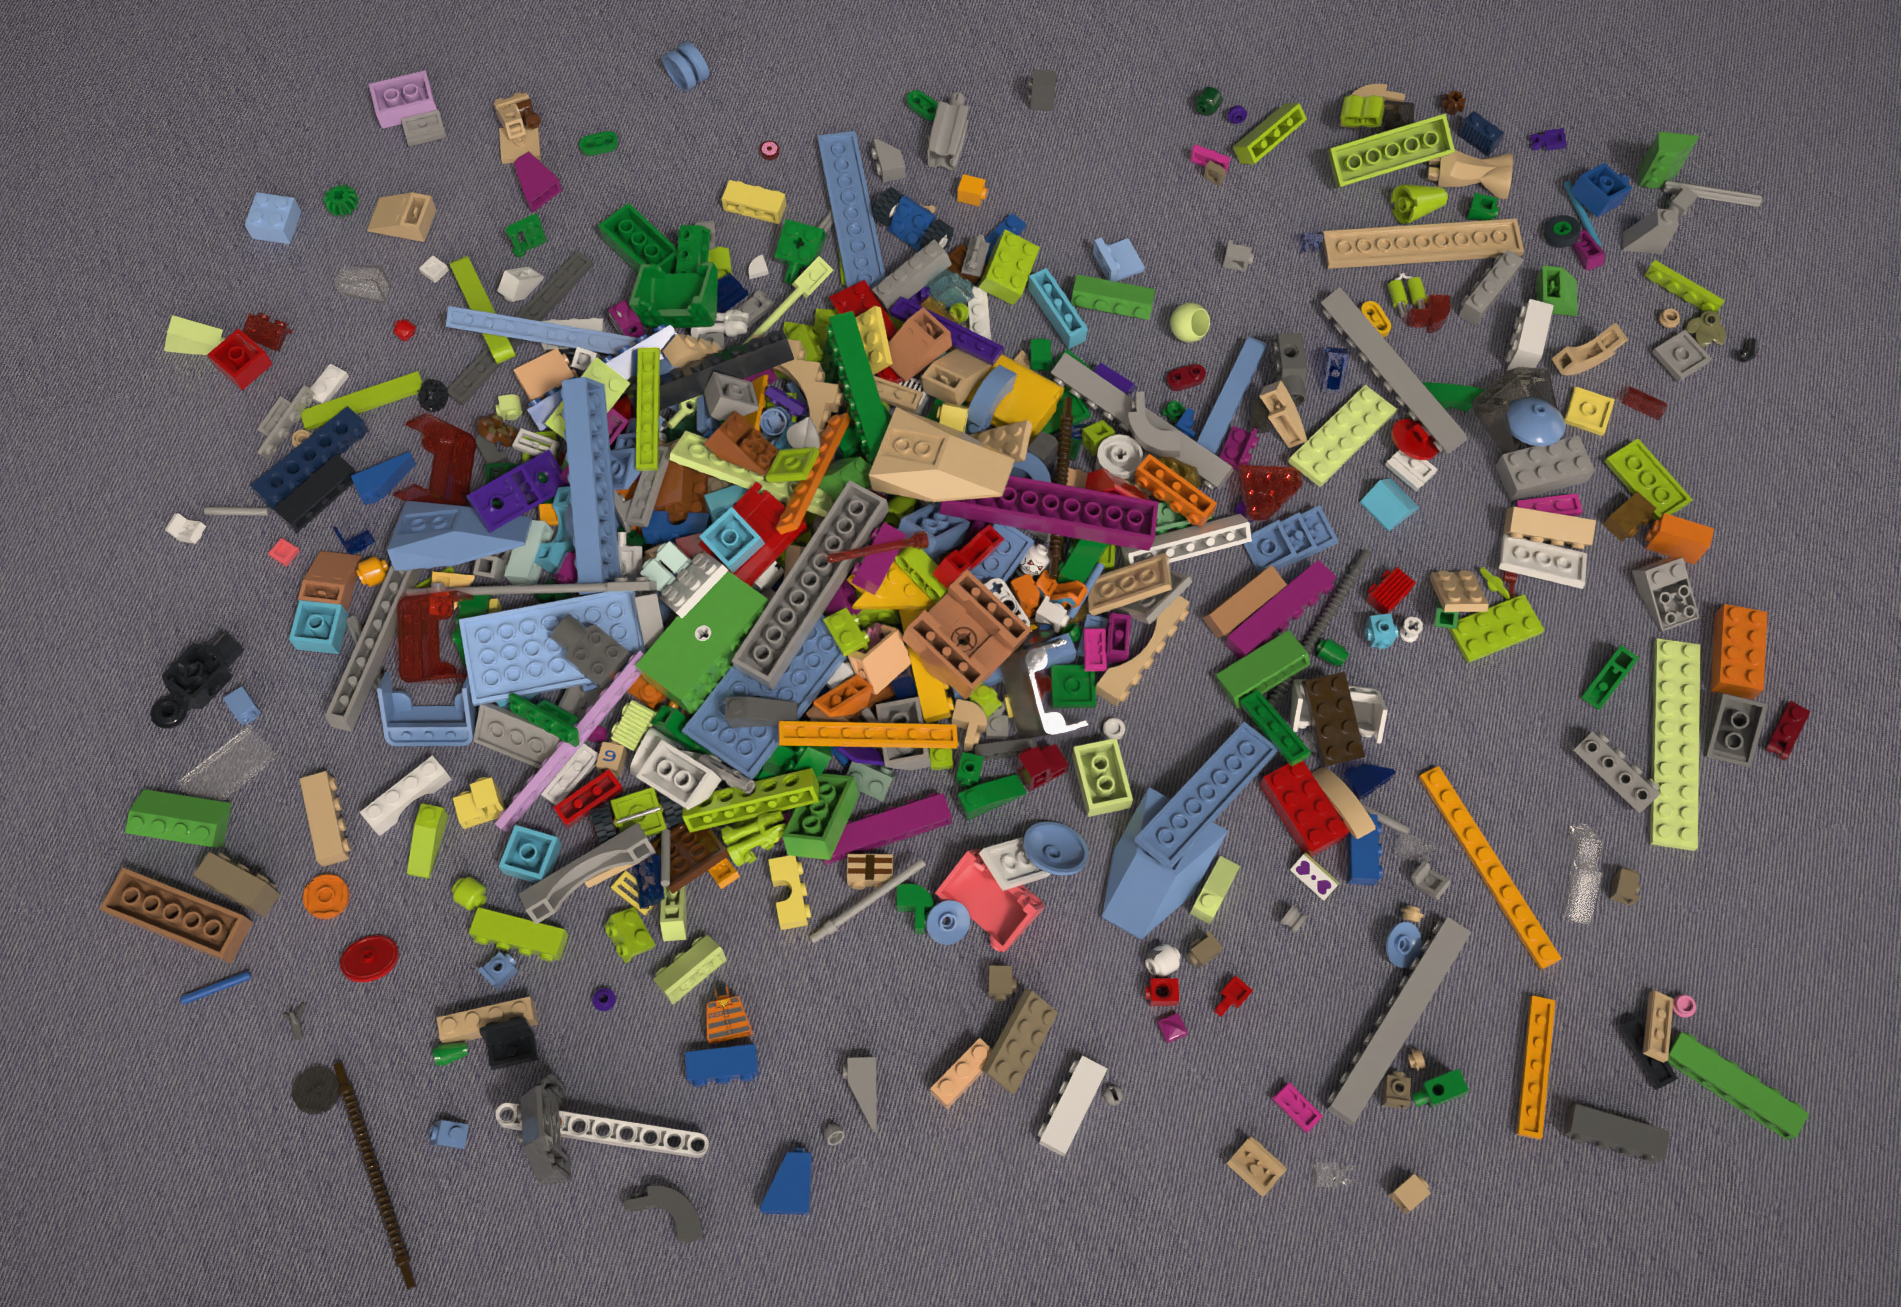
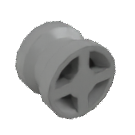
[1280,905,1308,934]

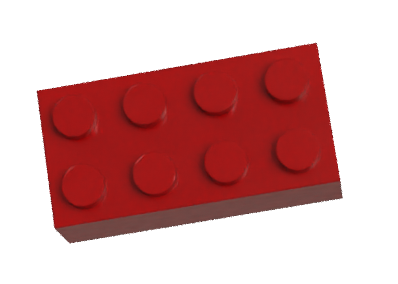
[1259,761,1350,857]

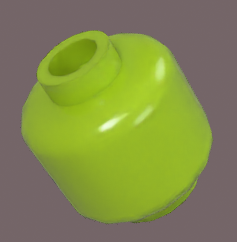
[452,877,487,911]

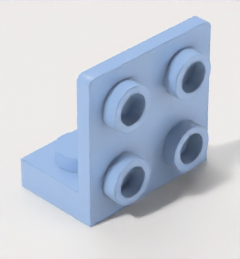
[1093,237,1145,282]

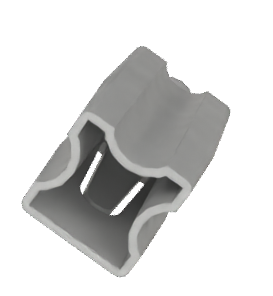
[927,92,969,171]

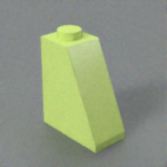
[164,315,225,355]

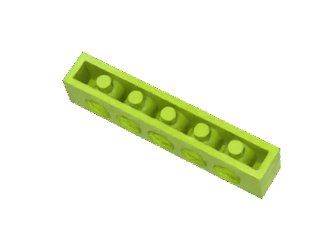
[682,768,819,832]

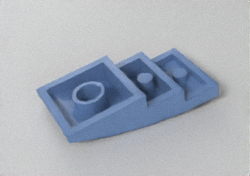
[610,417,664,490]
[1243,505,1339,573]

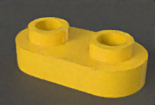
[1360,301,1391,338]

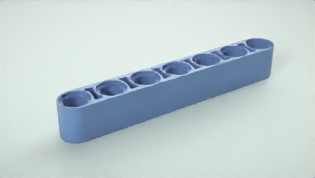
[1197,336,1267,455]

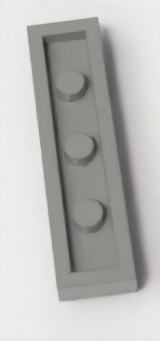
[625,446,672,527]

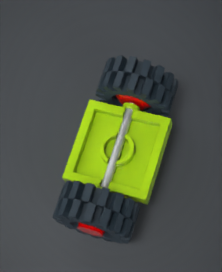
[590,788,685,844]

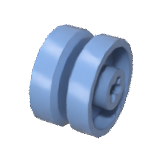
[662,41,710,92]

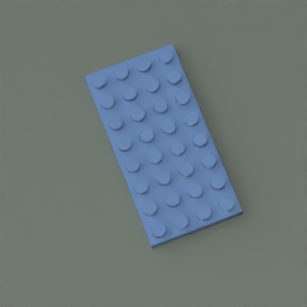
[682,615,848,780]

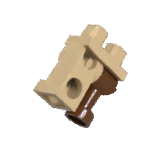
[494,92,541,140]

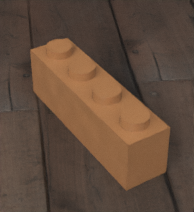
[1202,565,1287,638]

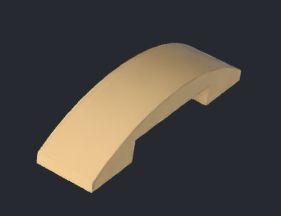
[1312,767,1376,840]

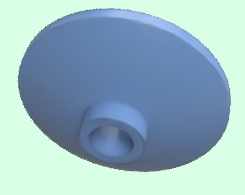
[926,900,970,945]
[1386,922,1422,968]

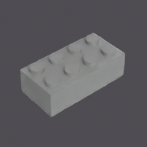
[1495,435,1595,502]

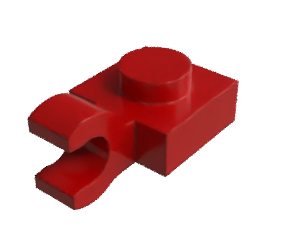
[1214,975,1253,1017]

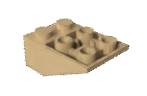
[367,192,436,242]
[921,349,992,405]

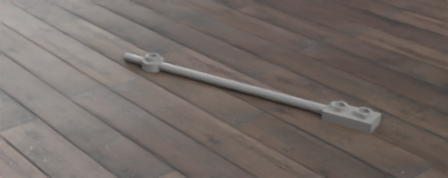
[406,577,657,597]

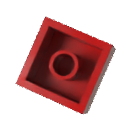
[207,329,273,391]

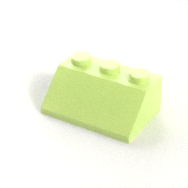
[653,935,727,1005]

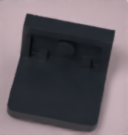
[479,1017,539,1070]

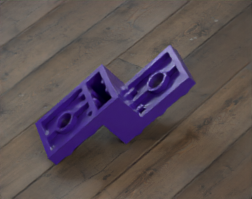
[466,450,570,533]

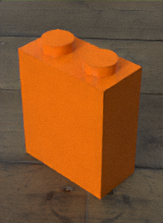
[1644,513,1714,564]

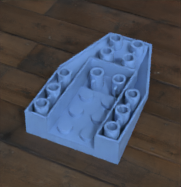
[387,501,532,571]
[1101,787,1228,940]

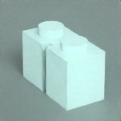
[640,541,692,592]

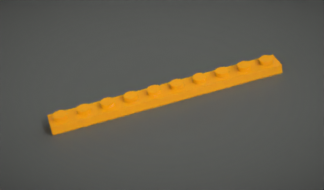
[1419,766,1562,971]

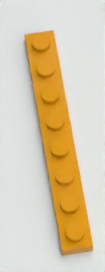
[778,721,958,748]

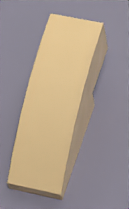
[1260,380,1307,448]

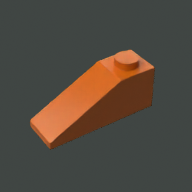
[813,674,873,717]

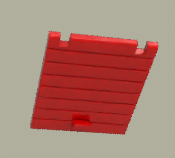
[698,482,807,587]

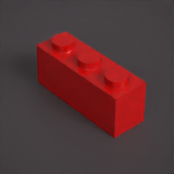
[553,769,623,830]

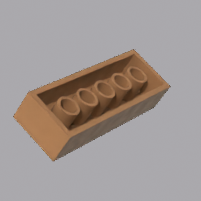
[99,868,253,964]

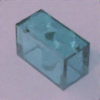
[928,269,975,307]

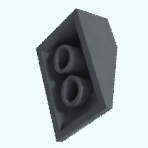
[1705,692,1768,768]

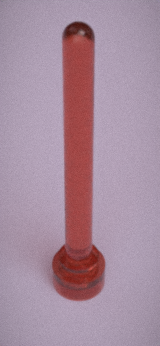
[826,531,929,563]

